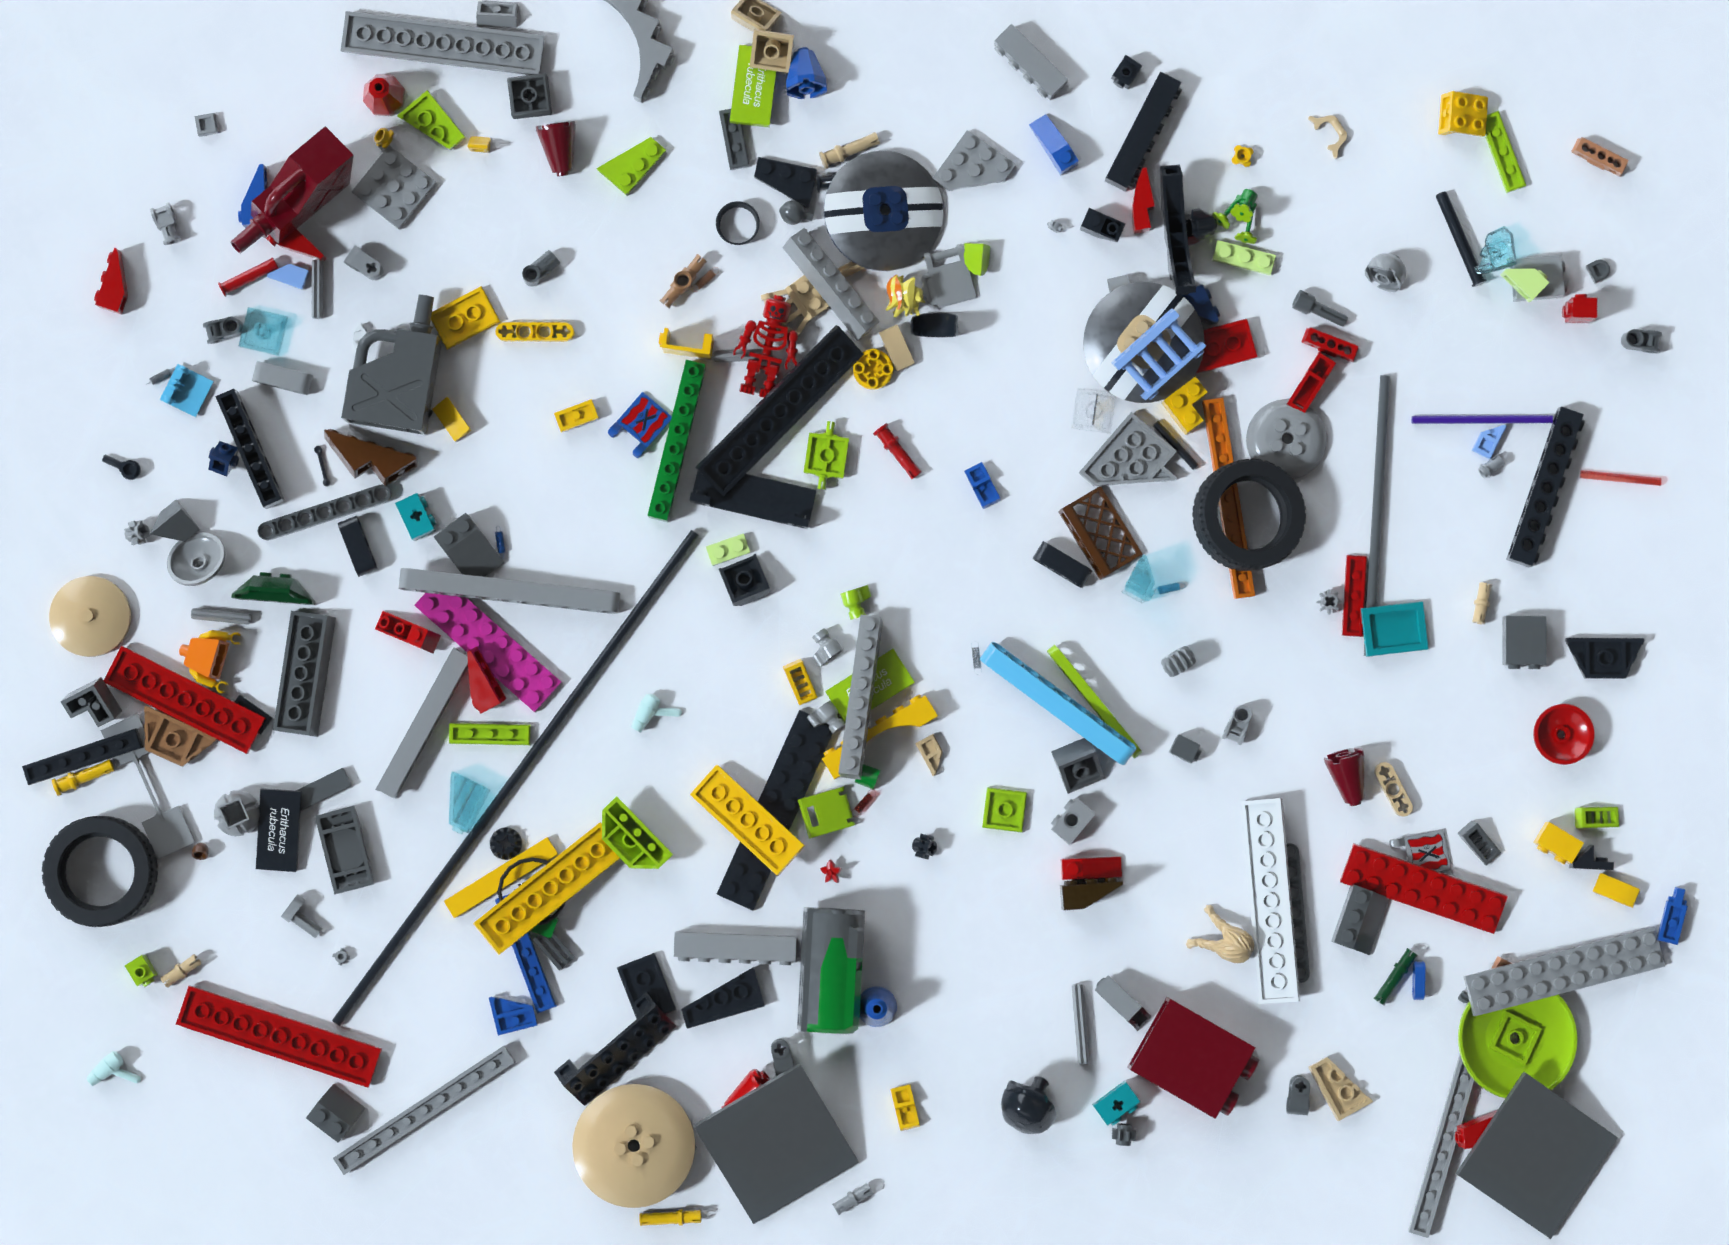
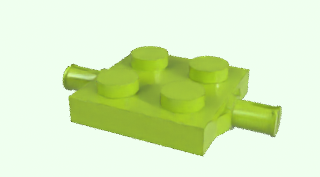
[803,421,849,490]

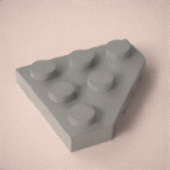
[933,130,1016,191]

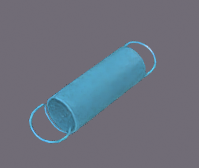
[1152,582,1186,594]

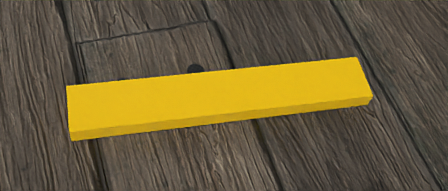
[444,837,558,918]

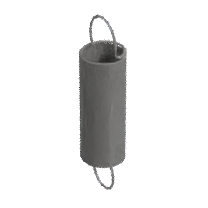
[145,369,175,385]

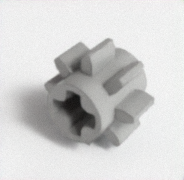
[124,520,150,545]
[1316,589,1342,615]

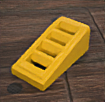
[783,659,818,705]

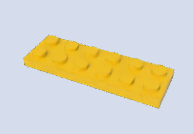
[690,765,805,876]

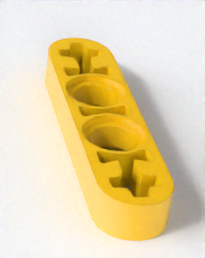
[495,322,574,342]

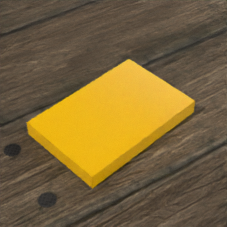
[431,286,500,350]

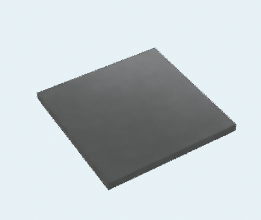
[693,1063,859,1224]
[1455,1072,1618,1239]

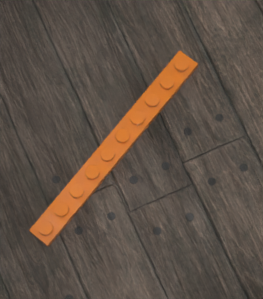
[1202,398,1255,599]

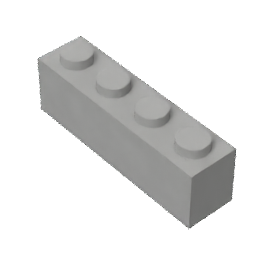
[994,24,1068,100]

